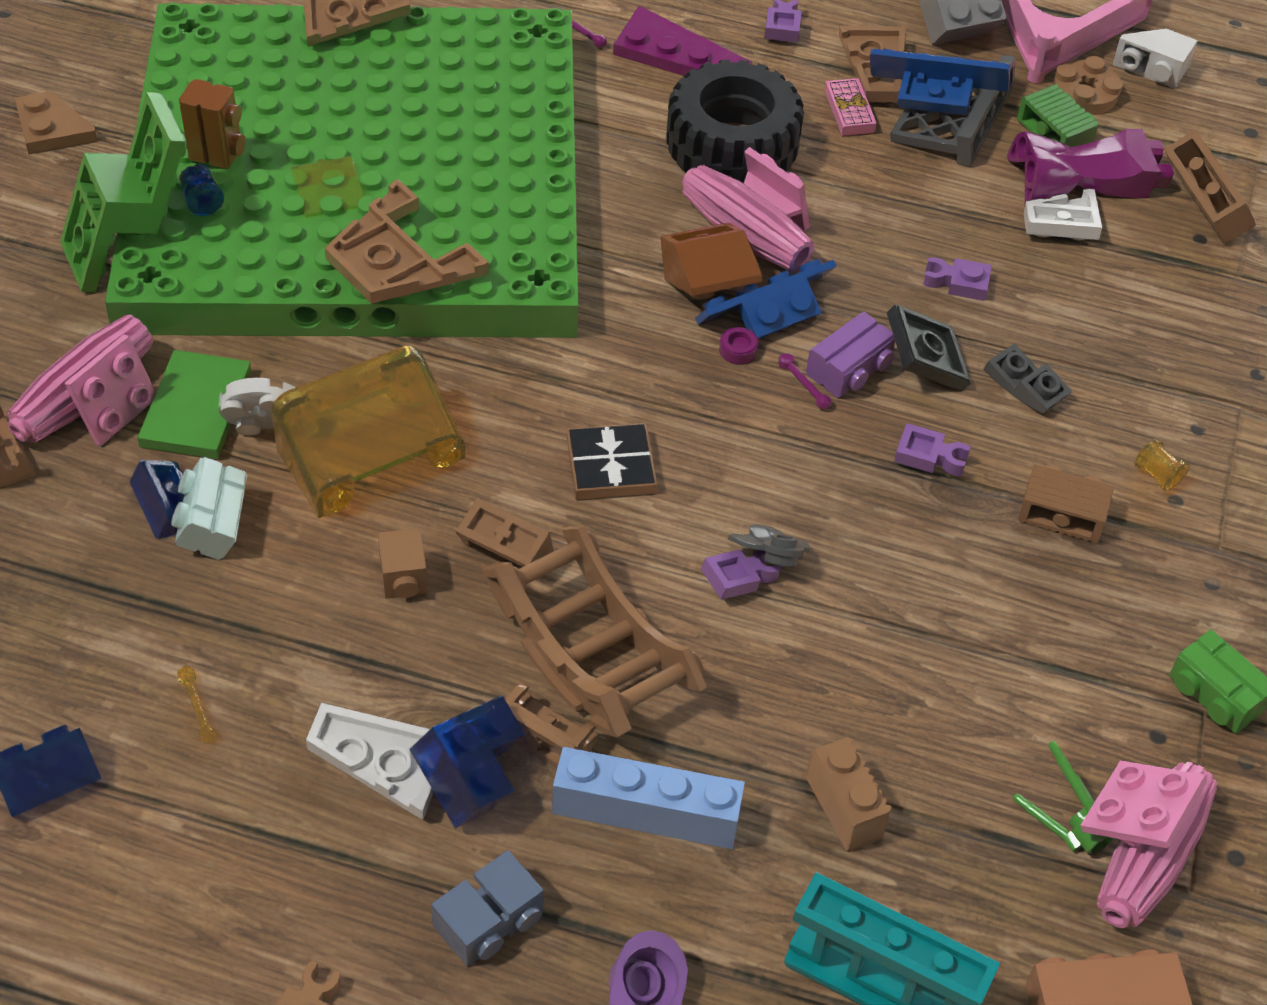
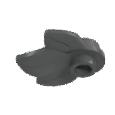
[728,524,810,566]

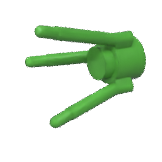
[1013,741,1115,855]

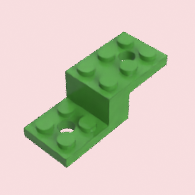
[60,92,187,292]

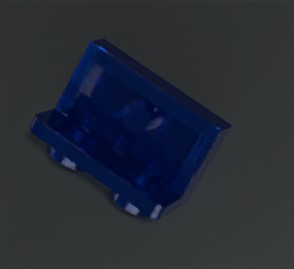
[0,724,101,817]

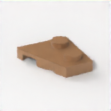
[15,91,98,154]

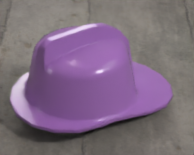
[608,930,688,1005]

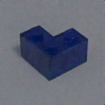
[409,695,525,829]

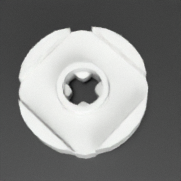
[219,378,302,436]

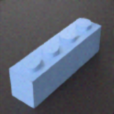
[552,747,745,849]

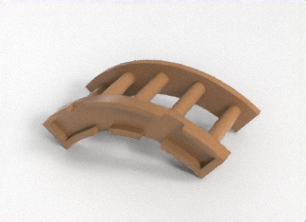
[482,525,707,737]

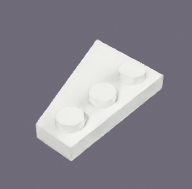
[306,703,451,820]

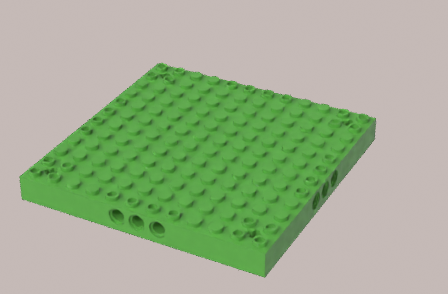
[105,3,578,338]

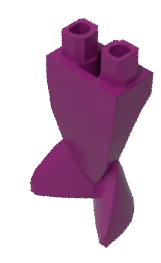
[1007,129,1174,204]

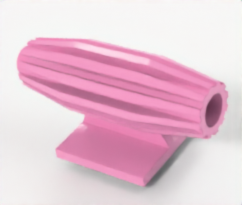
[682,147,815,273]
[7,315,156,446]
[1080,761,1217,928]

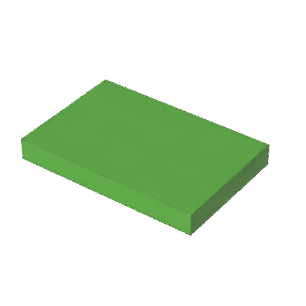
[137,350,252,459]

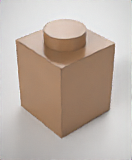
[378,528,428,599]

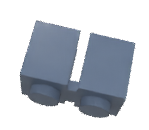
[431,850,544,968]

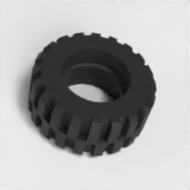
[666,59,804,184]

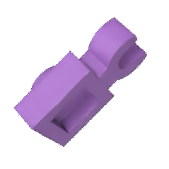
[765,0,802,42]
[923,257,992,301]
[894,423,971,476]
[701,549,782,600]

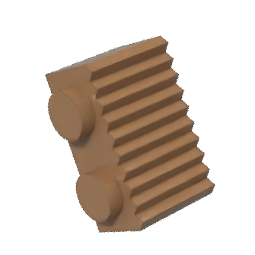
[1018,464,1115,544]
[805,737,892,852]

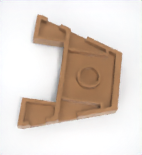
[325,179,489,304]

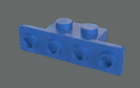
[870,49,1010,115]
[695,259,837,339]

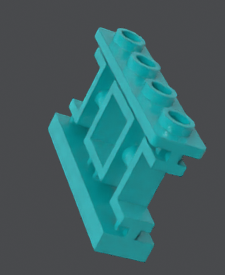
[784,872,1000,1005]

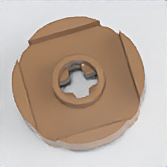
[1053,56,1123,115]

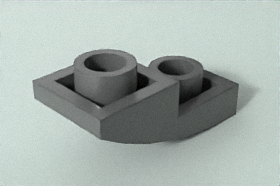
[983,343,1072,413]

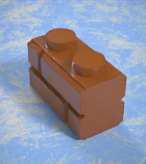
[179,79,246,169]

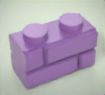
[806,312,895,398]

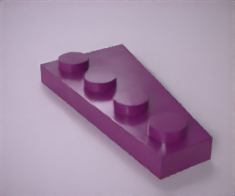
[613,6,752,76]

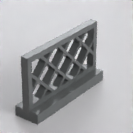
[890,54,1015,167]

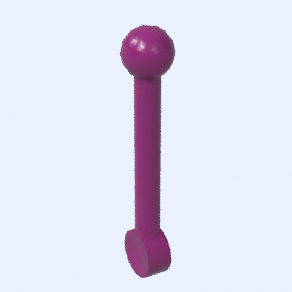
[572,20,607,48]
[778,353,831,410]

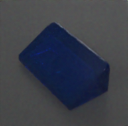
[130,460,184,539]

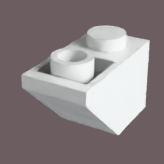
[1112,29,1198,89]

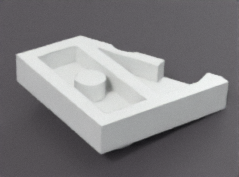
[1023,189,1102,240]

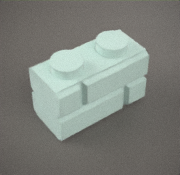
[171,457,247,560]

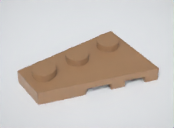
[303,0,410,47]
[839,26,906,103]

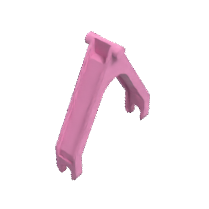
[1002,0,1152,84]

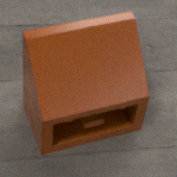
[660,223,763,299]

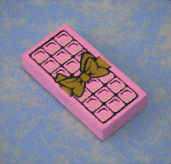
[824,78,877,136]

